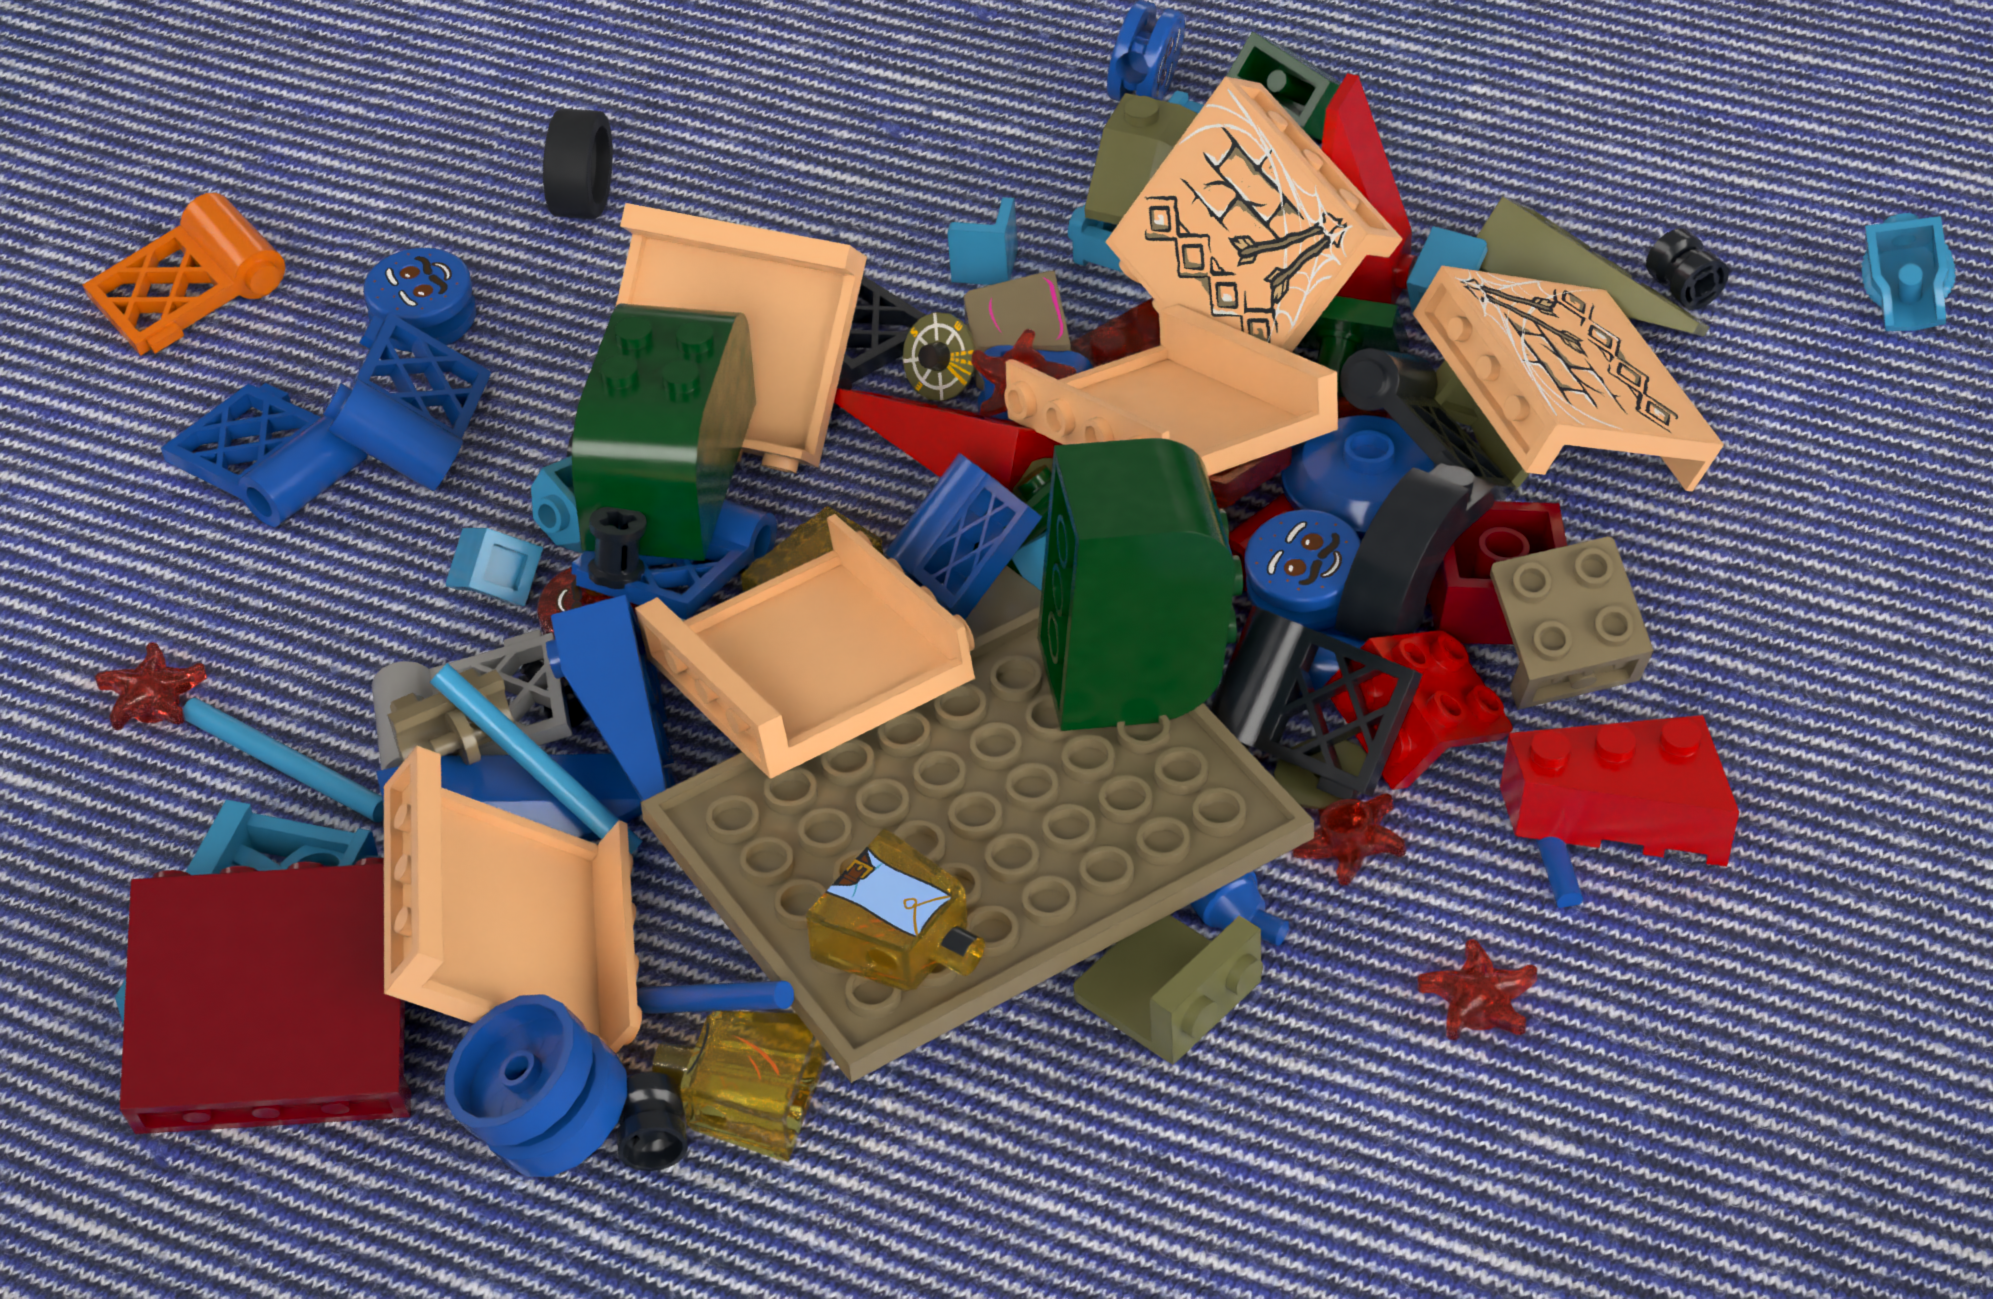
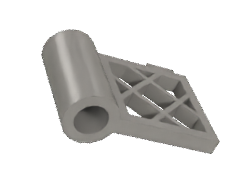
[371,629,573,770]

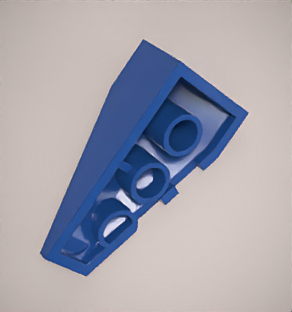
[546,595,676,801]
[376,754,642,842]

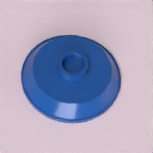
[1281,416,1437,539]

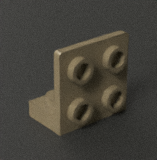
[1490,536,1654,710]

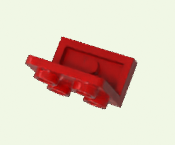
[1323,630,1513,790]

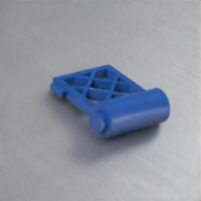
[323,312,492,492]
[161,383,368,527]
[884,453,1042,620]
[572,499,777,620]

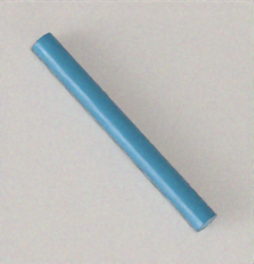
[430,663,643,854]
[182,698,384,822]

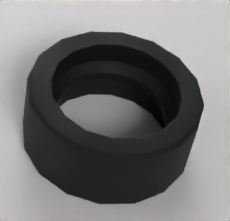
[543,108,613,219]

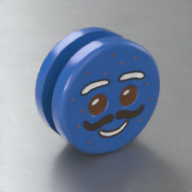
[1107,0,1185,102]
[363,248,476,352]
[1244,510,1361,631]

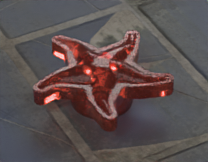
[971,329,1076,417]
[95,642,207,730]
[1291,793,1407,886]
[1417,939,1537,1040]

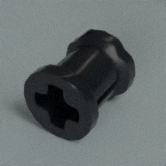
[588,507,647,589]

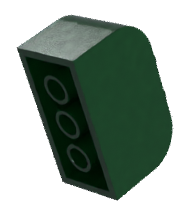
[572,303,756,561]
[1037,438,1243,731]

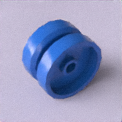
[445,994,627,1177]

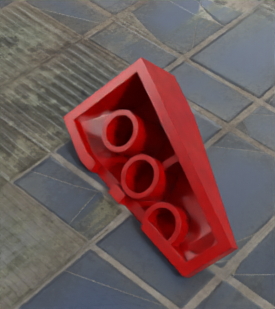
[1321,73,1418,305]
[834,388,1063,492]

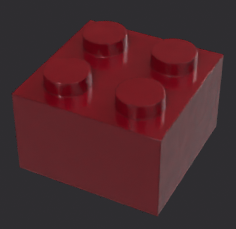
[1429,501,1567,645]

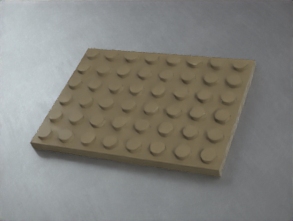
[640,606,1314,1083]

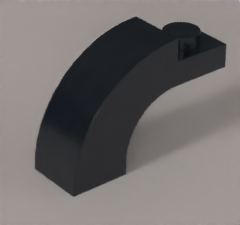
[1334,463,1496,642]

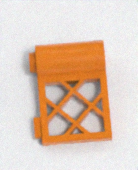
[82,193,286,356]

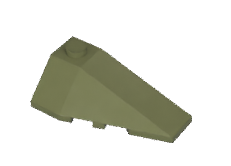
[1084,93,1198,225]
[1476,196,1710,337]

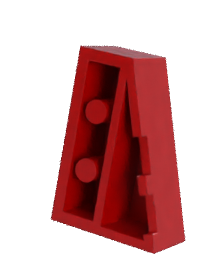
[1500,715,1739,867]

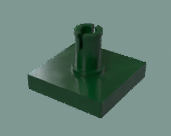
[1297,296,1410,401]

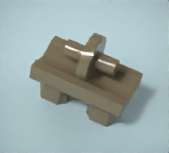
[387,668,516,766]

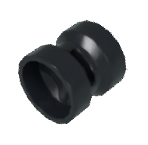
[1646,228,1729,310]
[616,1072,688,1171]

